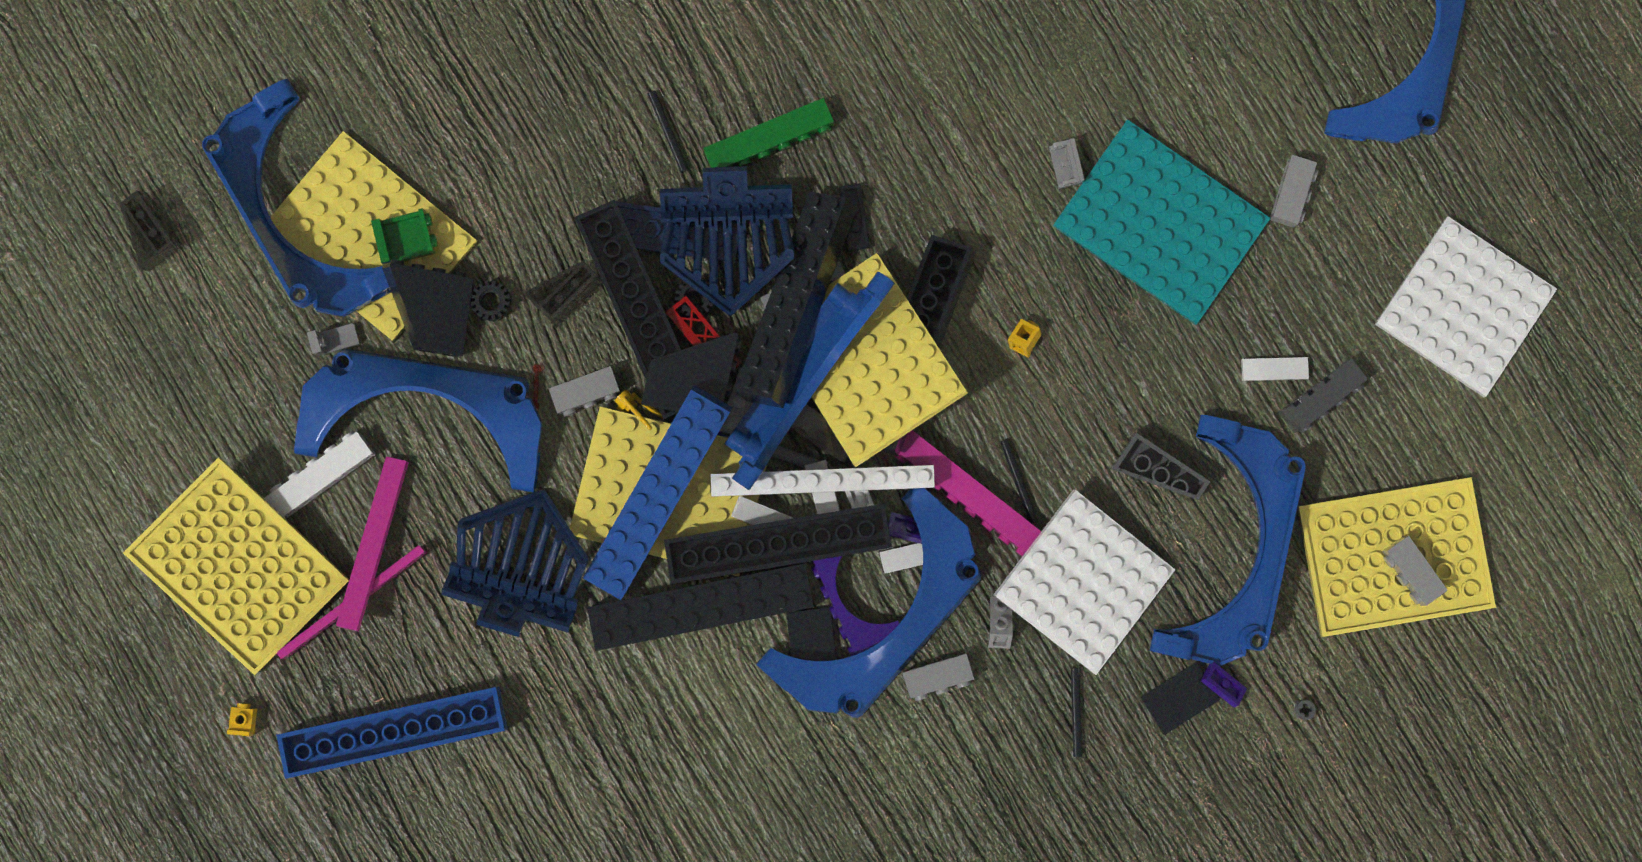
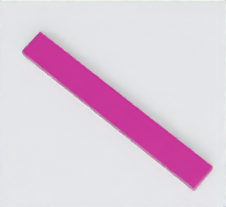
[336,457,409,632]
[277,545,428,659]

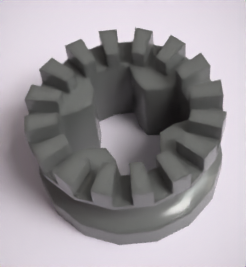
[1294,700,1316,720]

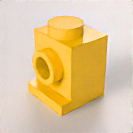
[1008,319,1041,358]
[227,703,257,736]

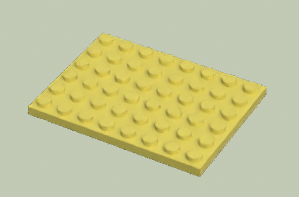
[271,131,478,342]
[812,253,968,467]
[570,407,767,577]
[123,457,350,675]
[1297,477,1496,637]

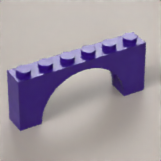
[811,556,900,656]

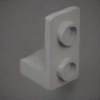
[307,323,360,356]
[988,596,1013,649]

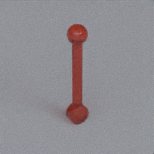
[533,364,542,410]

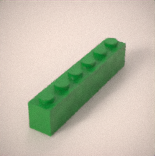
[703,98,834,168]

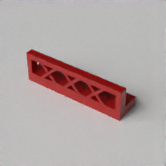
[666,296,742,368]

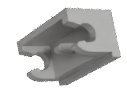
[1049,138,1084,189]

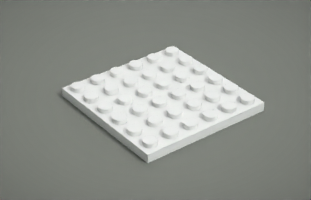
[1375,216,1557,397]
[994,489,1175,675]

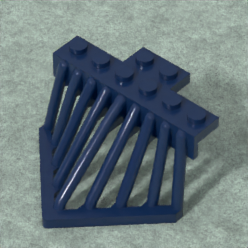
[660,166,794,316]
[441,490,588,637]

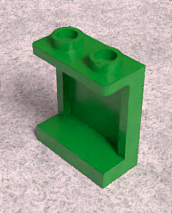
[371,208,438,264]

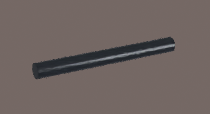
[647,90,689,173]
[1000,439,1039,524]
[1071,668,1082,757]

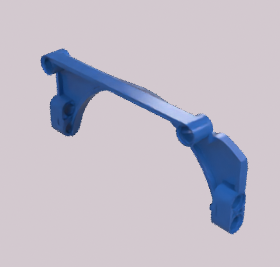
[1324,0,1466,143]
[202,79,391,317]
[724,272,895,490]
[294,349,542,493]
[1149,415,1306,666]
[756,488,982,718]

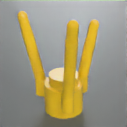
[615,390,663,430]

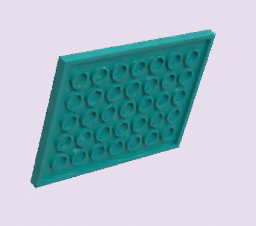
[1053,119,1270,325]

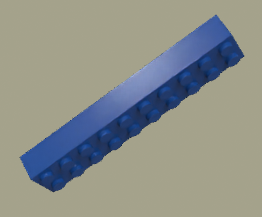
[583,385,733,600]
[276,686,508,779]

